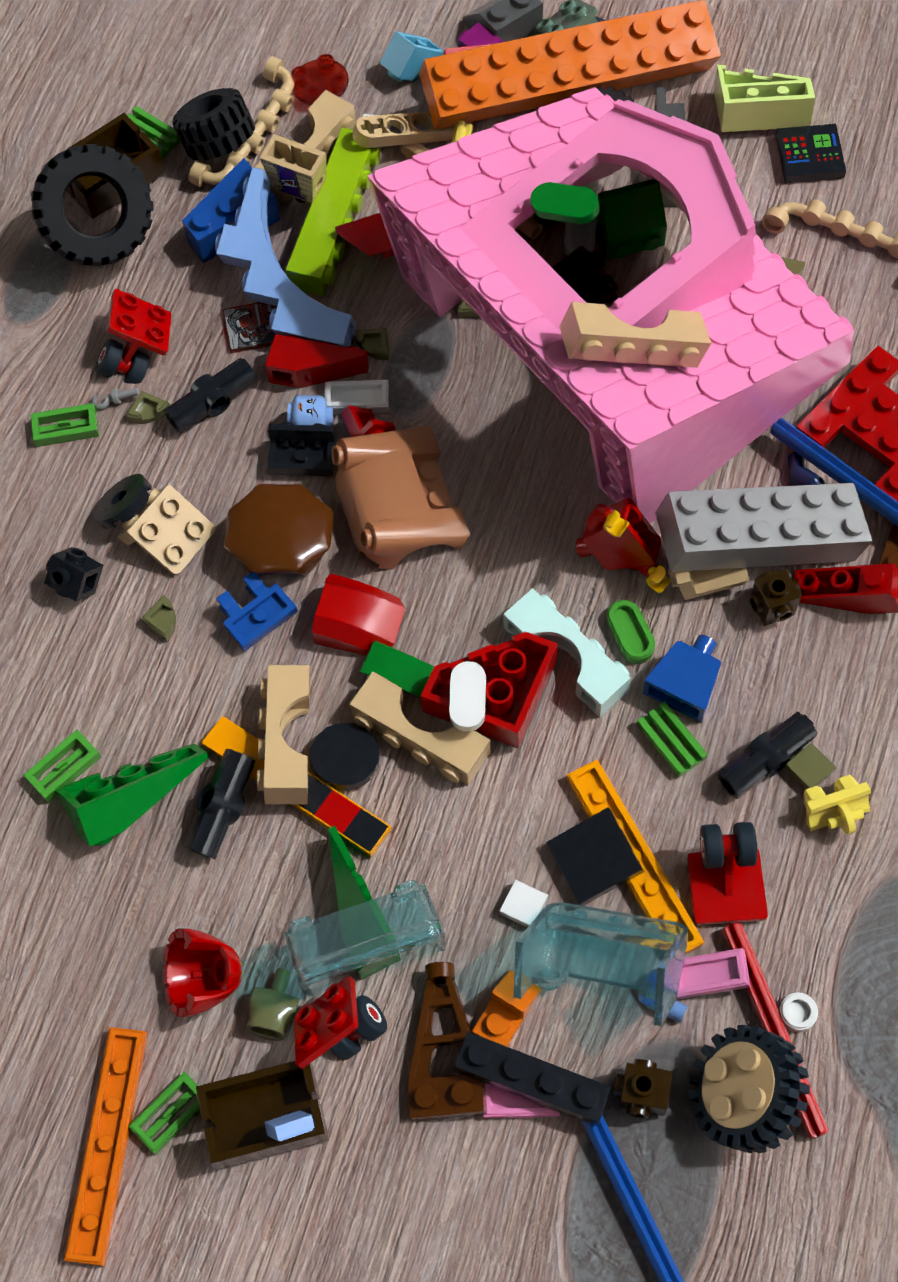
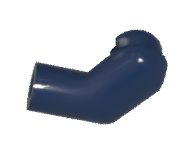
[788,452,824,486]

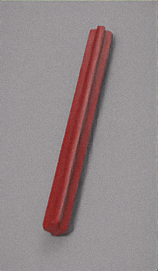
[722,922,828,1139]

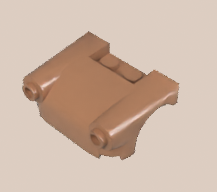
[332,426,471,569]

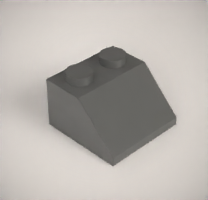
[463,0,543,42]

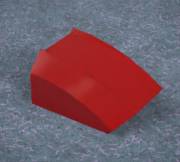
[312,573,405,656]

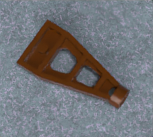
[408,962,487,1121]

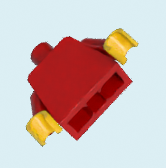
[575,497,671,593]

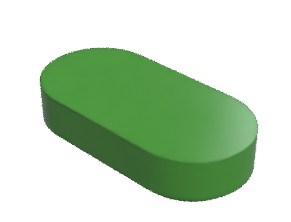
[607,600,655,664]

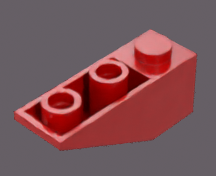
[265,334,369,388]
[794,563,898,614]

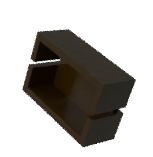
[66,112,165,219]
[196,1061,329,1170]

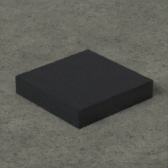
[546,807,645,907]

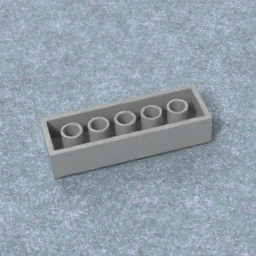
[655,483,872,572]

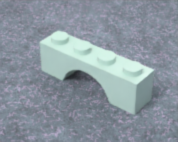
[503,588,631,717]

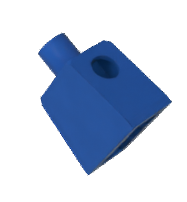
[643,635,721,723]

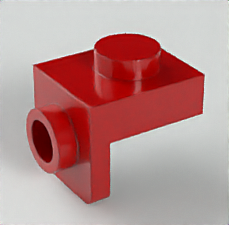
[341,405,396,437]

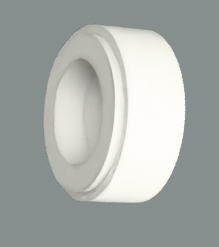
[779,992,818,1032]

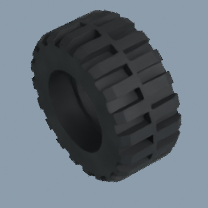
[31,144,154,266]

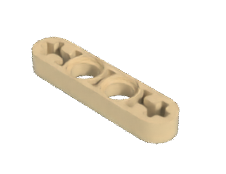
[352,111,455,148]

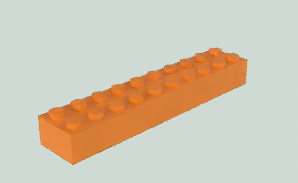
[419,0,721,130]

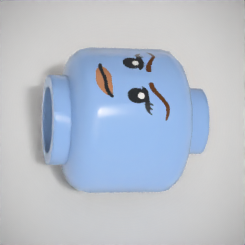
[287,395,333,426]

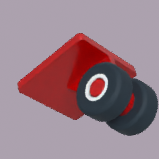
[95,289,171,384]
[687,822,768,925]
[294,976,387,1069]

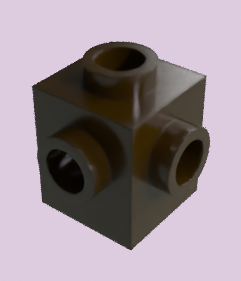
[749,569,802,626]
[613,1059,673,1119]

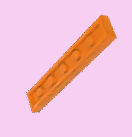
[64,1027,148,1266]

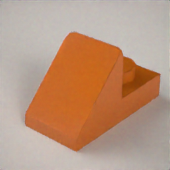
[472,970,542,1047]

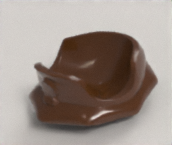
[224,484,334,577]

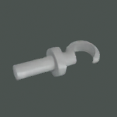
[91,388,139,410]

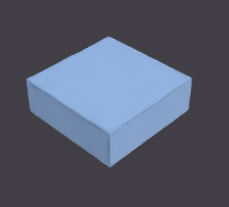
[264,1110,315,1141]

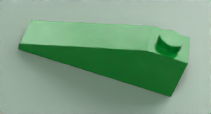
[56,744,208,847]
[328,826,401,980]

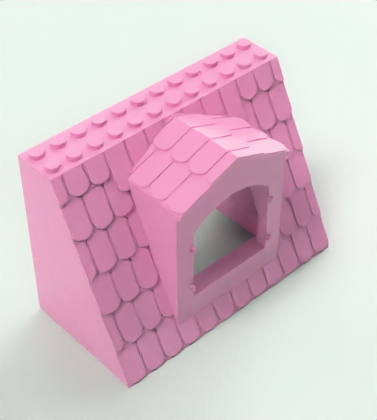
[367,87,854,524]

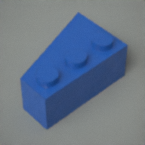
[182,158,280,263]

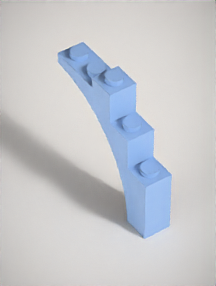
[215,167,357,347]

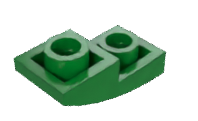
[359,641,434,700]

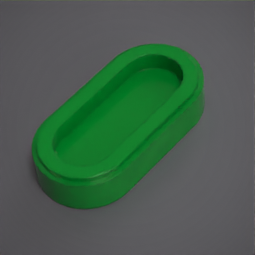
[530,182,599,224]

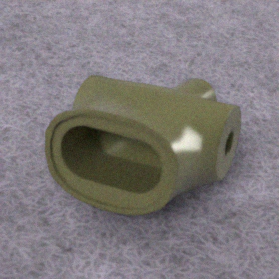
[247,968,299,1041]

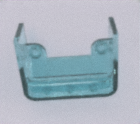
[284,880,445,998]
[513,903,688,1026]

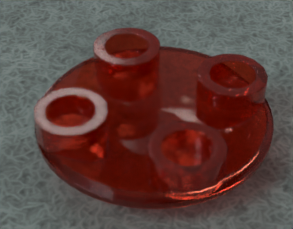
[291,54,349,105]

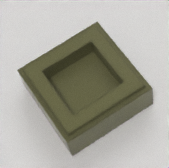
[785,743,836,789]

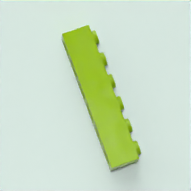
[286,128,381,297]

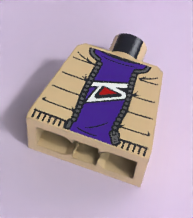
[260,134,327,203]

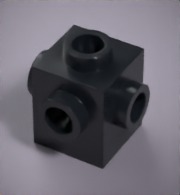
[44,547,104,602]

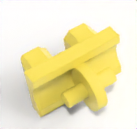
[804,775,871,835]

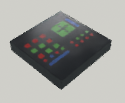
[775,124,846,183]

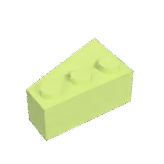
[714,64,815,132]

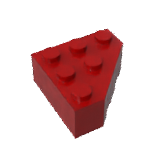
[421,631,558,748]

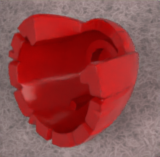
[163,928,243,1017]

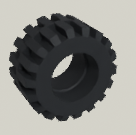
[172,88,255,161]

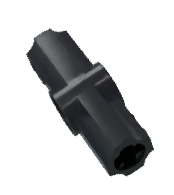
[163,358,258,433]
[717,711,818,799]
[185,749,256,859]

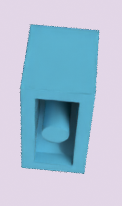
[379,31,443,82]

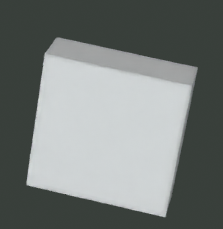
[500,879,548,930]

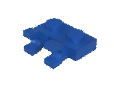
[216,572,298,652]

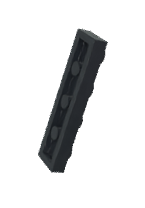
[453,1031,611,1126]

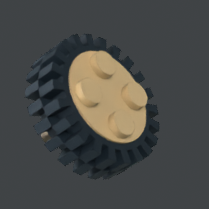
[689,1025,810,1153]

